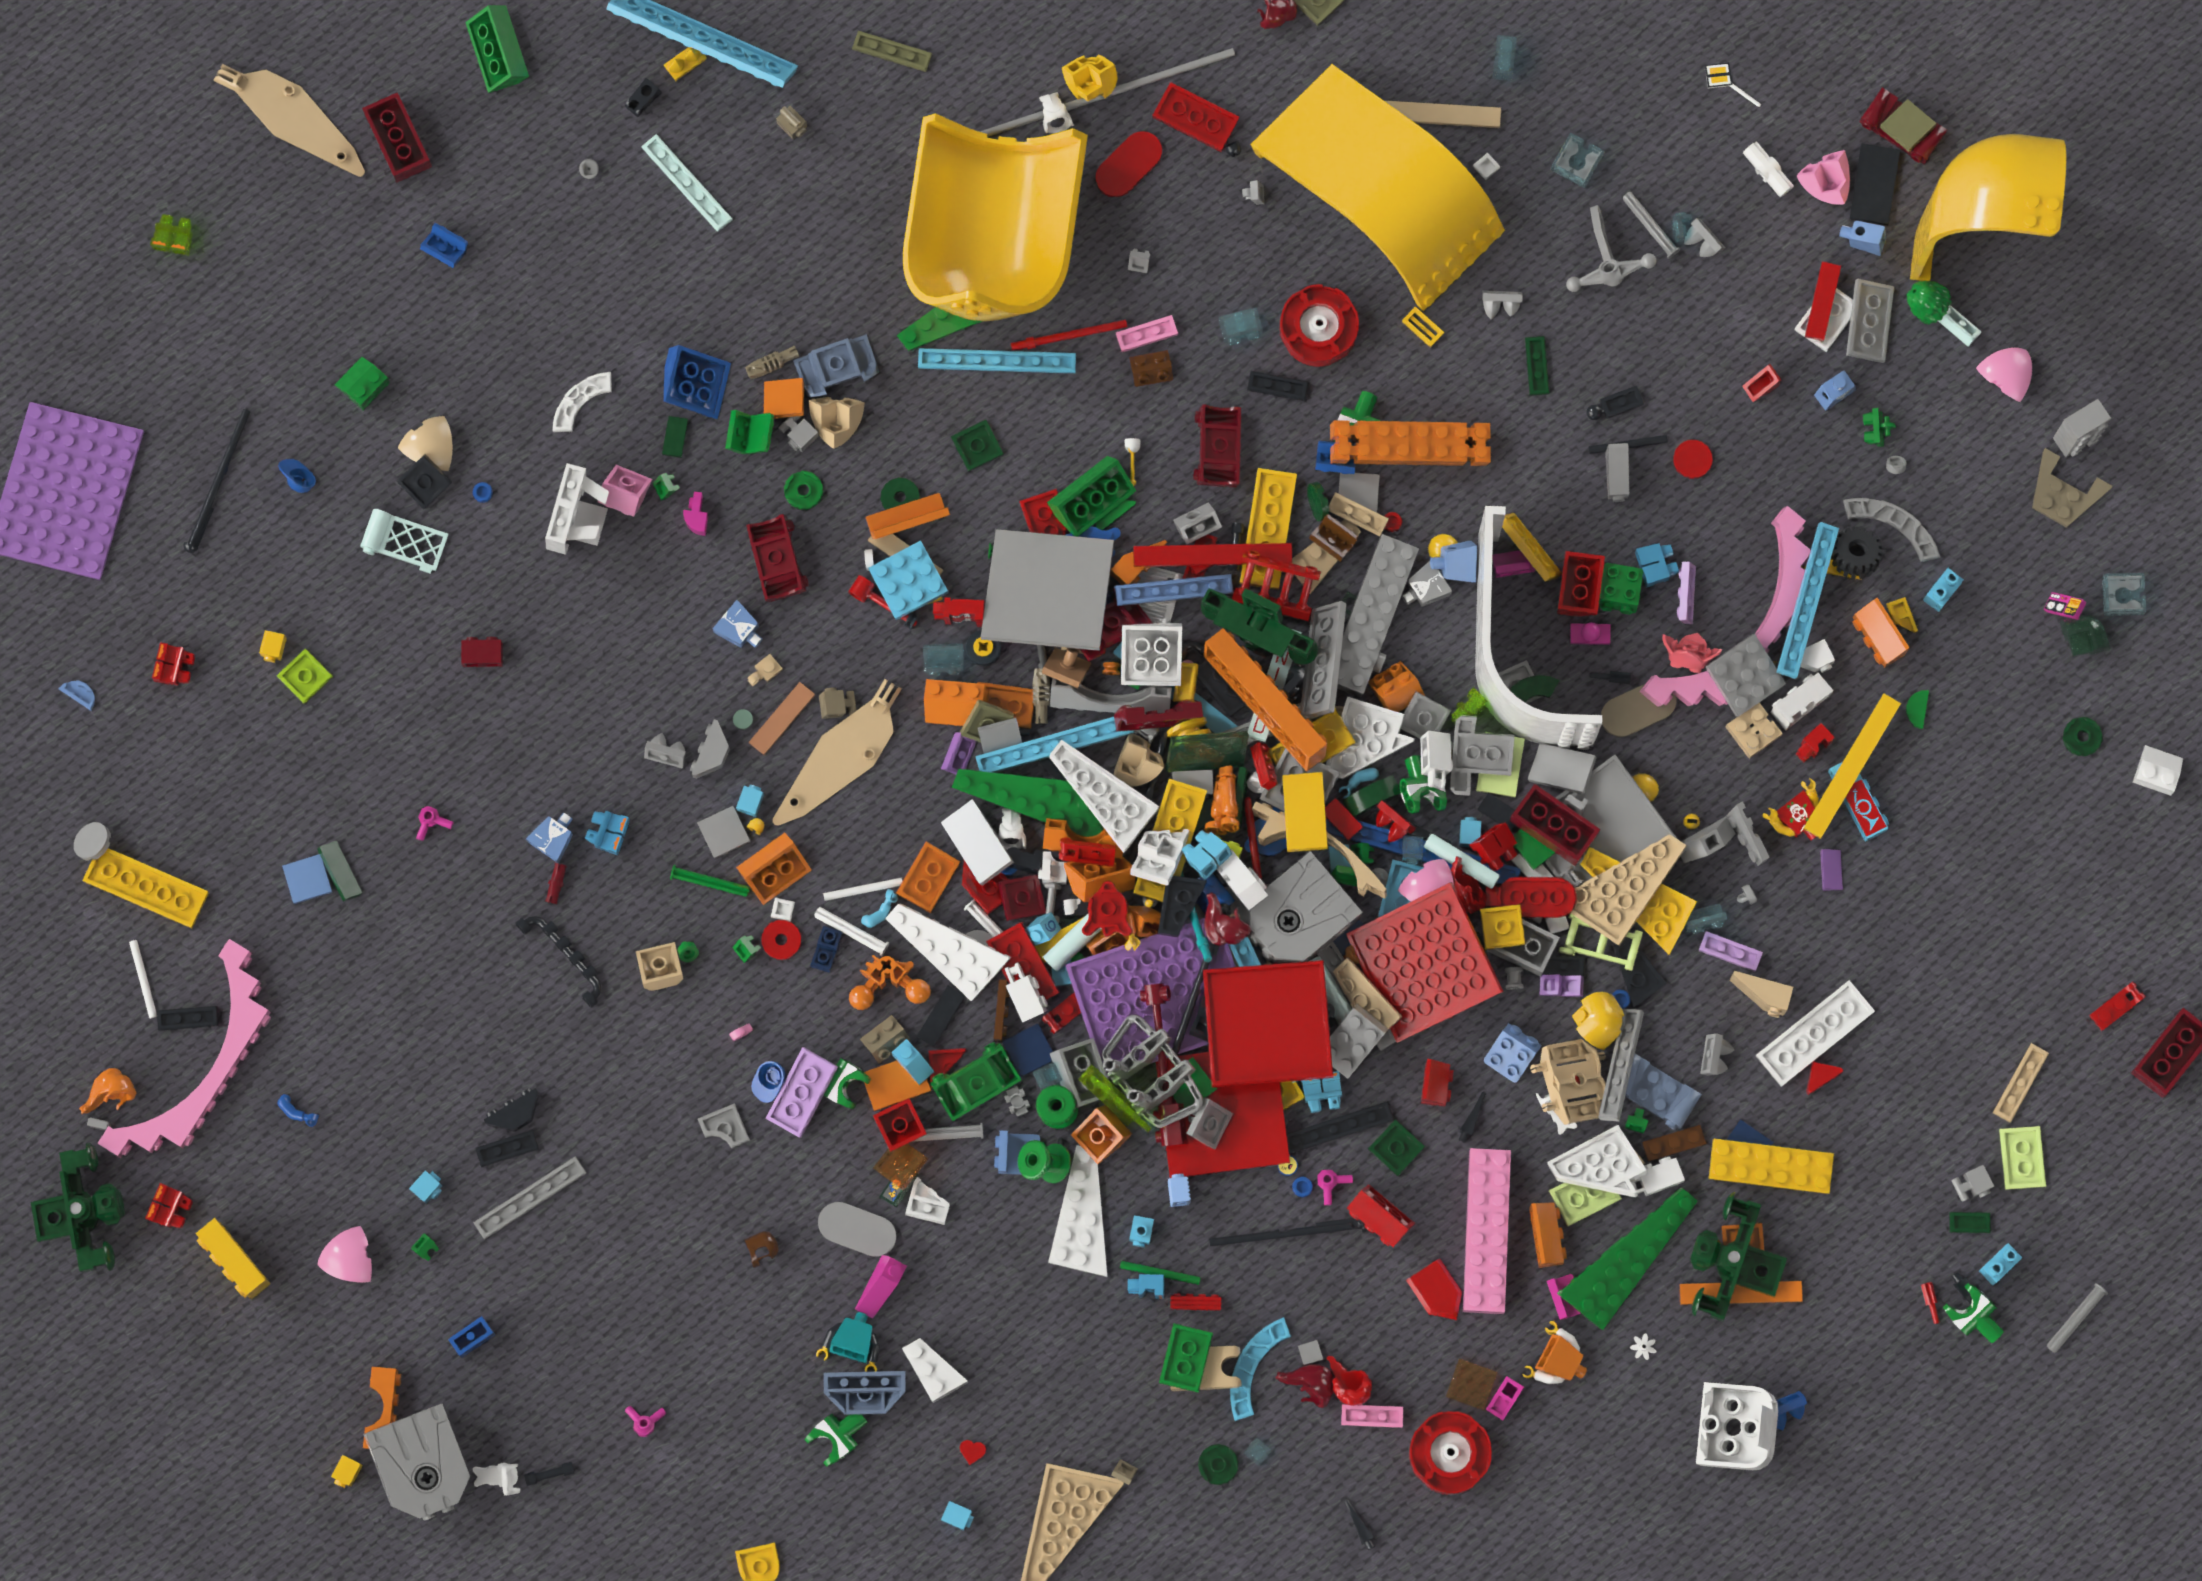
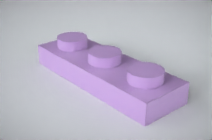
[1677,562,1696,624]
[1699,931,1763,972]

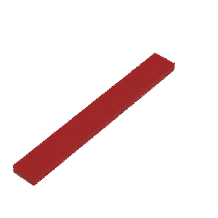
[1133,543,1292,567]

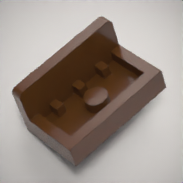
[1129,350,1173,387]
[1309,514,1358,562]

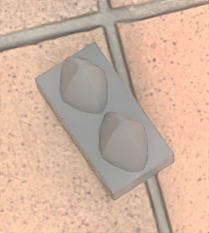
[1684,218,1726,257]
[1482,290,1523,319]
[644,733,686,768]
[1700,1034,1734,1076]

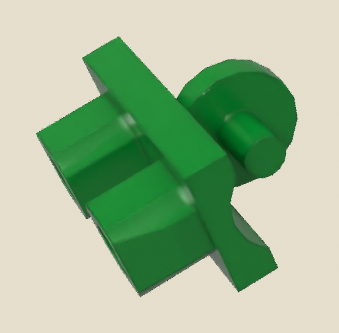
[1863,408,1896,447]

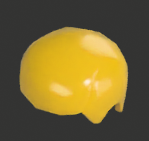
[1428,534,1458,557]
[1632,773,1659,802]

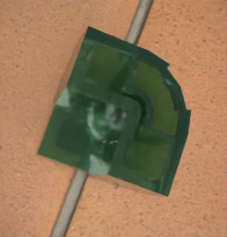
[2060,615,2111,657]

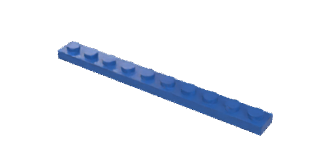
[1326,819,1521,885]

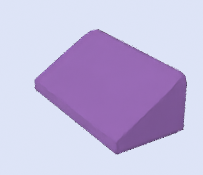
[941,732,977,774]
[1820,849,1843,891]

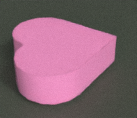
[730,1023,753,1042]

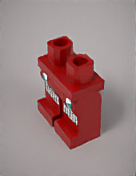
[933,597,985,627]

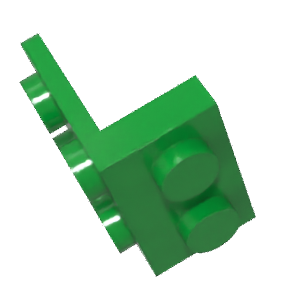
[725,410,774,455]
[1598,563,1643,615]

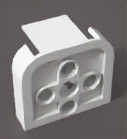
[545,463,609,554]
[1696,1382,1778,1470]

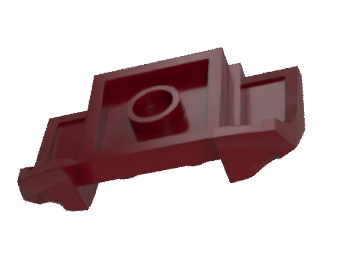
[1080,588,1153,661]

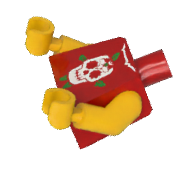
[1763,778,1819,841]

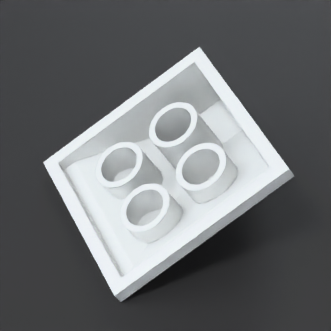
[1121,623,1182,686]

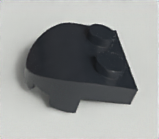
[1282,664,1305,705]

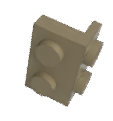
[860,1015,910,1063]

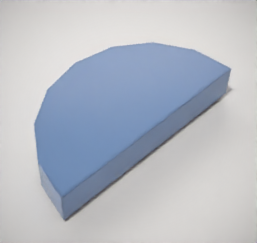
[59,680,95,711]

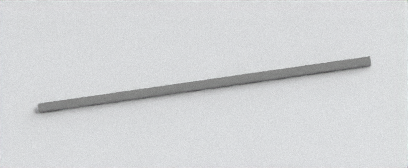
[980,48,1235,137]

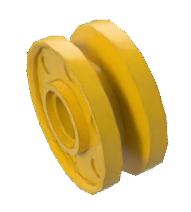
[1167,717,1212,750]

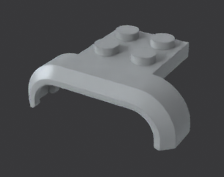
[1450,715,1514,796]

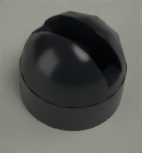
[1224,140,1241,157]

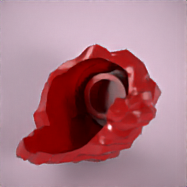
[1451,856,1487,914]
[1327,1356,1372,1406]

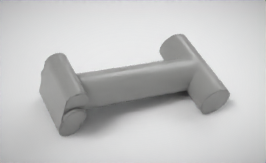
[1044,883,1061,923]

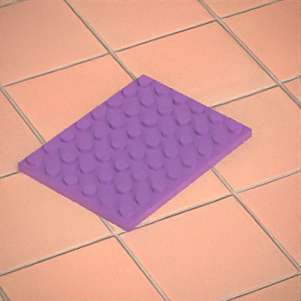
[0,402,144,580]
[1065,918,1235,1078]

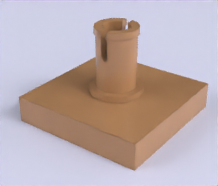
[1042,647,1091,688]

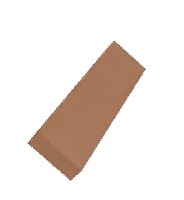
[749,682,815,755]

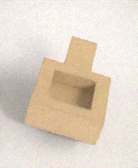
[747,654,783,686]

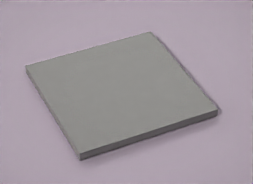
[981,529,1114,651]
[1545,755,1686,885]

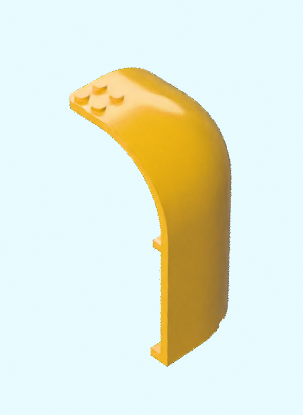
[903,113,1088,321]
[1910,134,2066,281]

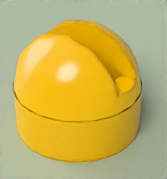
[1683,814,1700,830]
[747,818,764,835]

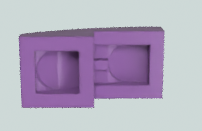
[1540,975,1584,997]

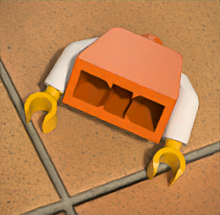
[1522,1321,1587,1384]

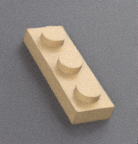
[1329,492,1389,536]

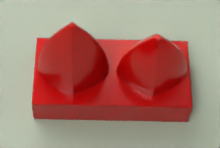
[1376,801,1416,842]

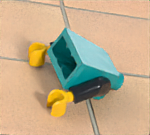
[816,1312,880,1372]

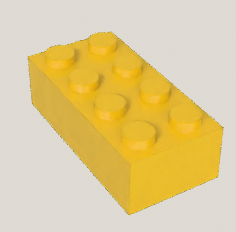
[196,1218,271,1299]

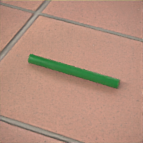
[1120,1260,1201,1285]

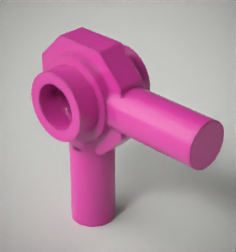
[416,806,454,841]
[1317,1170,1353,1205]
[625,1406,666,1437]

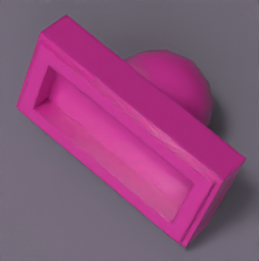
[1570,622,1611,645]

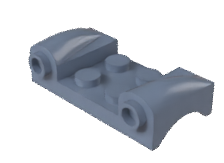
[1625,1054,1702,1130]

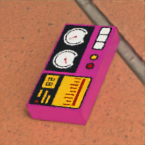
[2044,592,2086,620]

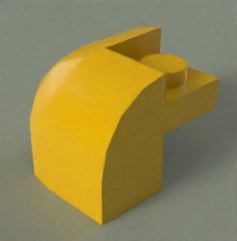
[1062,54,1117,101]
[1572,992,1624,1050]

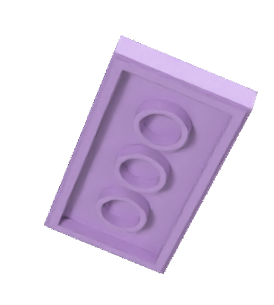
[766,1047,838,1138]

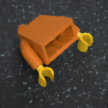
[1125,905,1161,951]

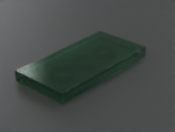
[1166,731,1249,772]

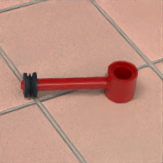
[848,575,919,630]

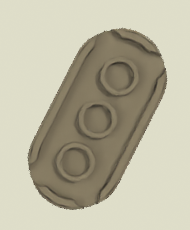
[1601,684,1676,737]

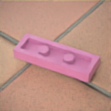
[1116,315,1178,352]
[1341,1404,1403,1428]

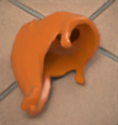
[79,1068,137,1114]

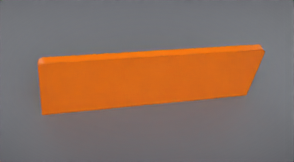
[866,493,950,539]

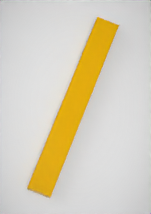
[1803,694,1901,839]

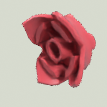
[1662,633,1722,673]

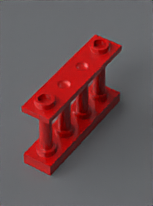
[1232,551,1322,621]

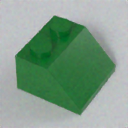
[335,357,390,411]

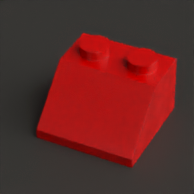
[1421,1059,1454,1107]
[873,1098,927,1152]

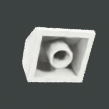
[2133,745,2183,796]

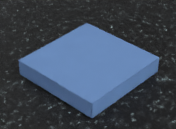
[282,854,332,904]

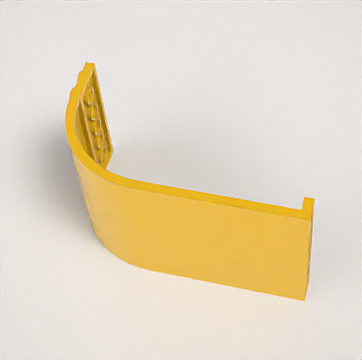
[1250,64,1505,311]

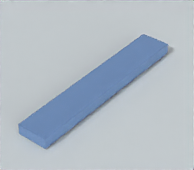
[1114,574,1234,606]

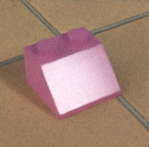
[598,465,652,517]

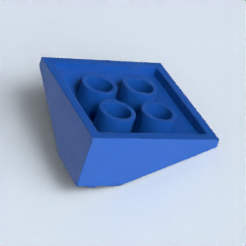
[664,345,731,419]

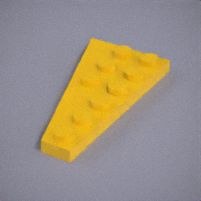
[1580,847,1697,956]

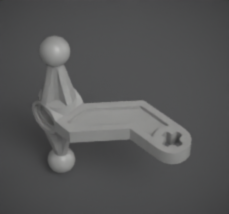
[1566,205,1657,292]

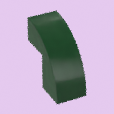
[1343,775,1401,817]

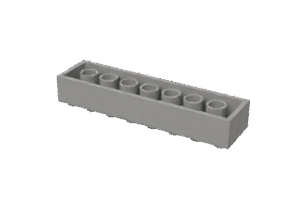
[1337,534,1419,697]

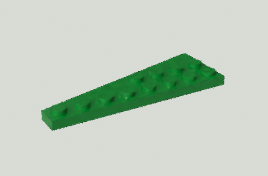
[952,768,1104,837]

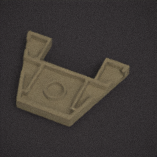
[2032,448,2112,528]

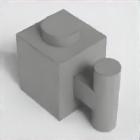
[778,416,819,452]
[1951,1165,1994,1202]

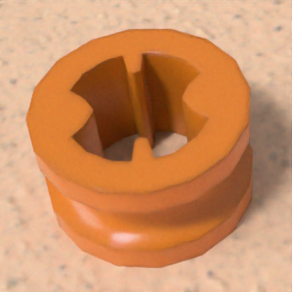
[1102,662,1120,675]

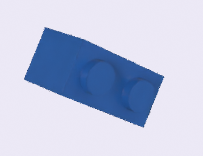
[448,1316,495,1358]

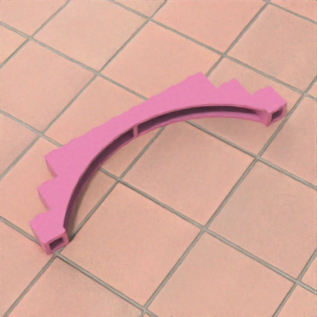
[1640,506,1811,707]
[98,939,271,1158]

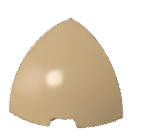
[809,397,864,449]
[398,416,453,471]
[1113,733,1164,787]

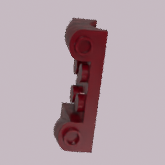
[1859,87,1947,165]
[1193,404,1241,487]
[746,514,809,602]
[1114,699,1203,732]

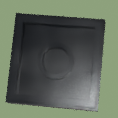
[396,454,452,510]

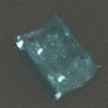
[923,643,964,675]
[1685,904,1728,934]

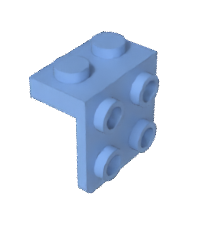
[1484,1023,1542,1083]
[994,1131,1040,1175]

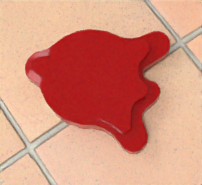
[1082,881,1133,937]

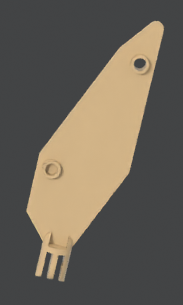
[214,64,365,177]
[773,679,902,826]

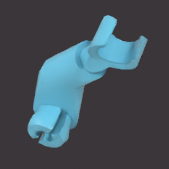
[1339,768,1379,799]
[861,889,898,928]

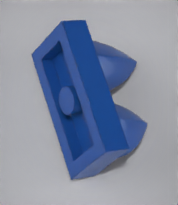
[1776,1391,1807,1431]

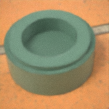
[733,709,753,730]

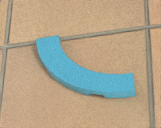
[1230,1318,1291,1421]

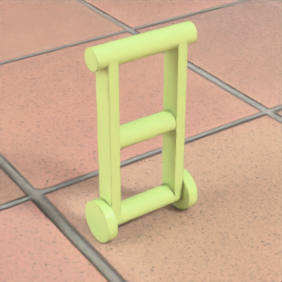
[1559,913,1643,971]

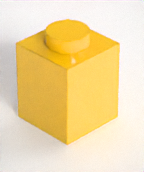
[259,630,287,663]
[331,1455,363,1488]

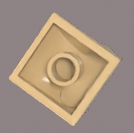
[636,942,683,991]

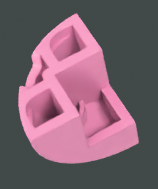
[1797,150,1850,204]
[1976,348,2032,402]
[1398,859,1454,901]
[318,1226,372,1282]

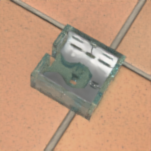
[1551,133,1605,188]
[2102,573,2146,616]

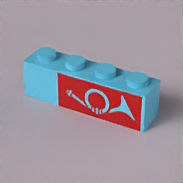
[1828,763,1889,842]

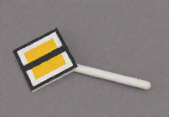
[1705,62,1761,107]

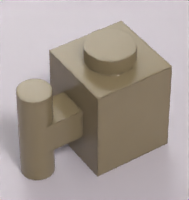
[776,106,807,140]
[819,688,856,719]

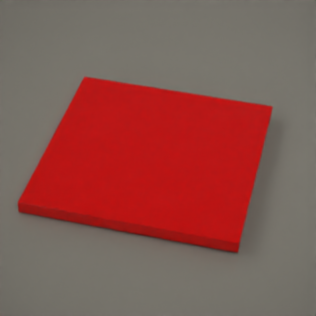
[1203,960,1333,1088]
[1156,1052,1290,1178]

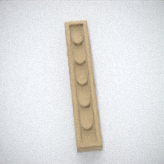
[1385,101,1501,128]

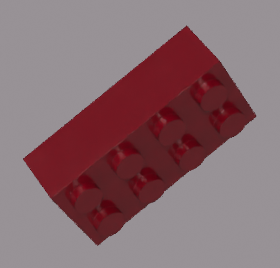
[362,92,432,183]
[1510,784,1601,866]
[2131,1008,2202,1098]

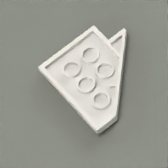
[1326,697,1415,779]
[1547,1125,1648,1197]

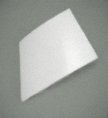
[1131,829,1190,886]

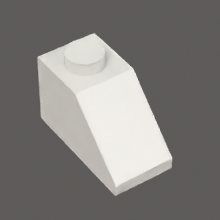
[1800,639,1835,673]

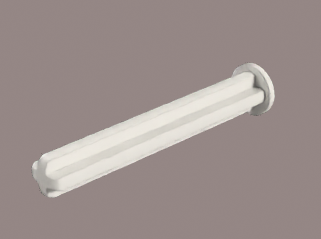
[964,899,1003,937]
[815,907,889,957]

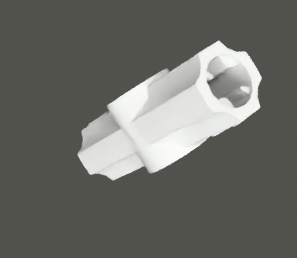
[1743,141,1794,198]

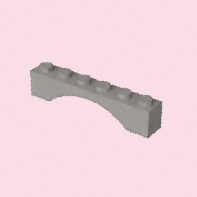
[1050,678,1172,714]

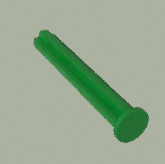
[670,864,750,897]

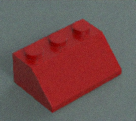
[1557,551,1605,616]
[1347,1184,1415,1247]

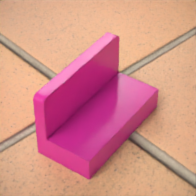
[1492,550,1535,578]
[1547,1274,1581,1320]

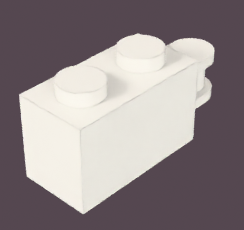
[1420,731,1453,789]
[1005,962,1048,1022]
[1629,1156,1685,1197]

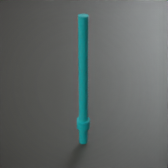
[1180,871,1212,962]

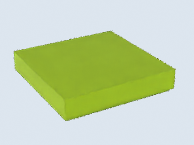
[277,649,333,704]

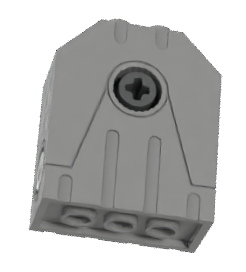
[1248,851,1362,964]
[364,1404,470,1521]

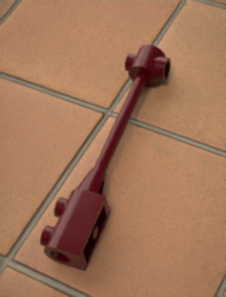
[1140,983,1188,1146]

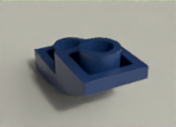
[811,926,842,973]

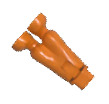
[1205,766,1239,835]

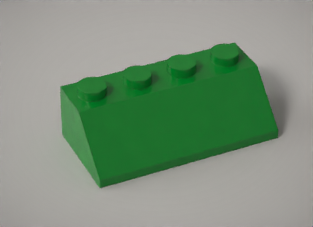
[465,5,529,93]
[1047,456,1136,537]

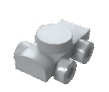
[1004,1086,1030,1117]

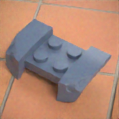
[793,334,879,397]

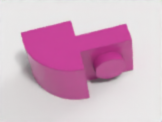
[683,492,708,536]
[1486,1376,1524,1420]

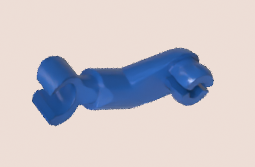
[277,1094,319,1127]

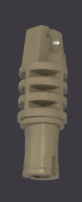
[745,346,799,379]
[1032,668,1050,724]

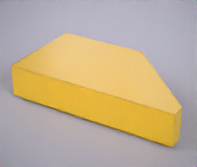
[1886,597,1918,633]

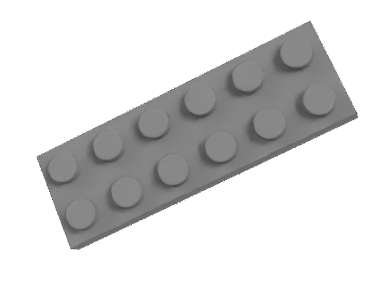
[1300,601,1346,719]

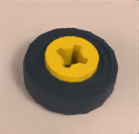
[966,631,1001,666]

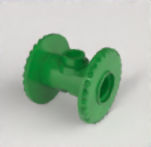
[1036,1085,1078,1129]
[1017,1140,1071,1183]

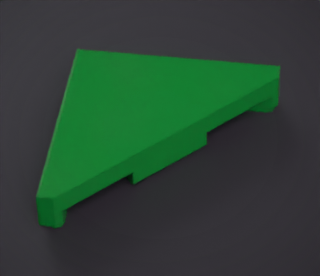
[1096,500,1136,530]

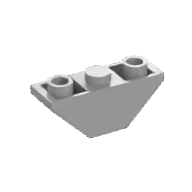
[690,719,730,779]
[1680,816,1735,863]

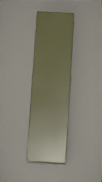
[852,31,932,72]

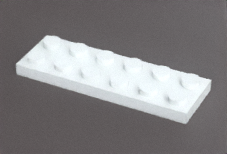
[1756,980,1875,1087]

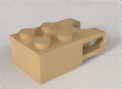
[1171,1346,1242,1391]

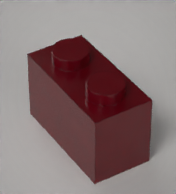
[461,637,503,667]

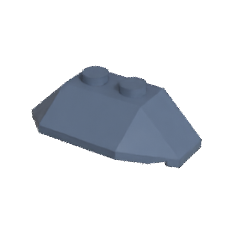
[824,1371,906,1415]

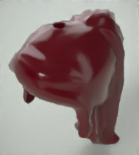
[1257,0,1297,29]
[1204,892,1251,946]
[1275,1364,1333,1408]

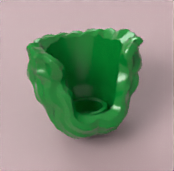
[1907,281,1952,325]

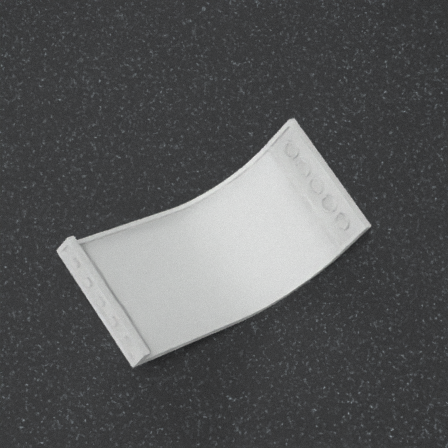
[1475,506,1602,750]

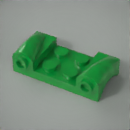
[930,1042,1021,1121]

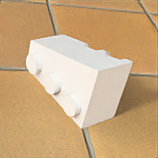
[1770,673,1833,731]
[1216,849,1268,910]
[902,1338,968,1403]

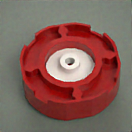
[1280,284,1359,367]
[1409,1411,1492,1495]

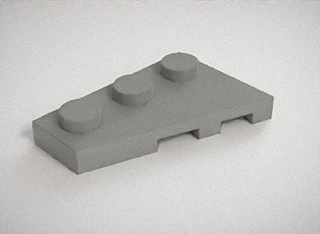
[1726,801,1769,866]

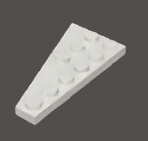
[1049,740,1159,853]
[885,903,1011,1001]
[1048,1145,1107,1277]

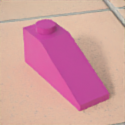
[855,1255,907,1319]

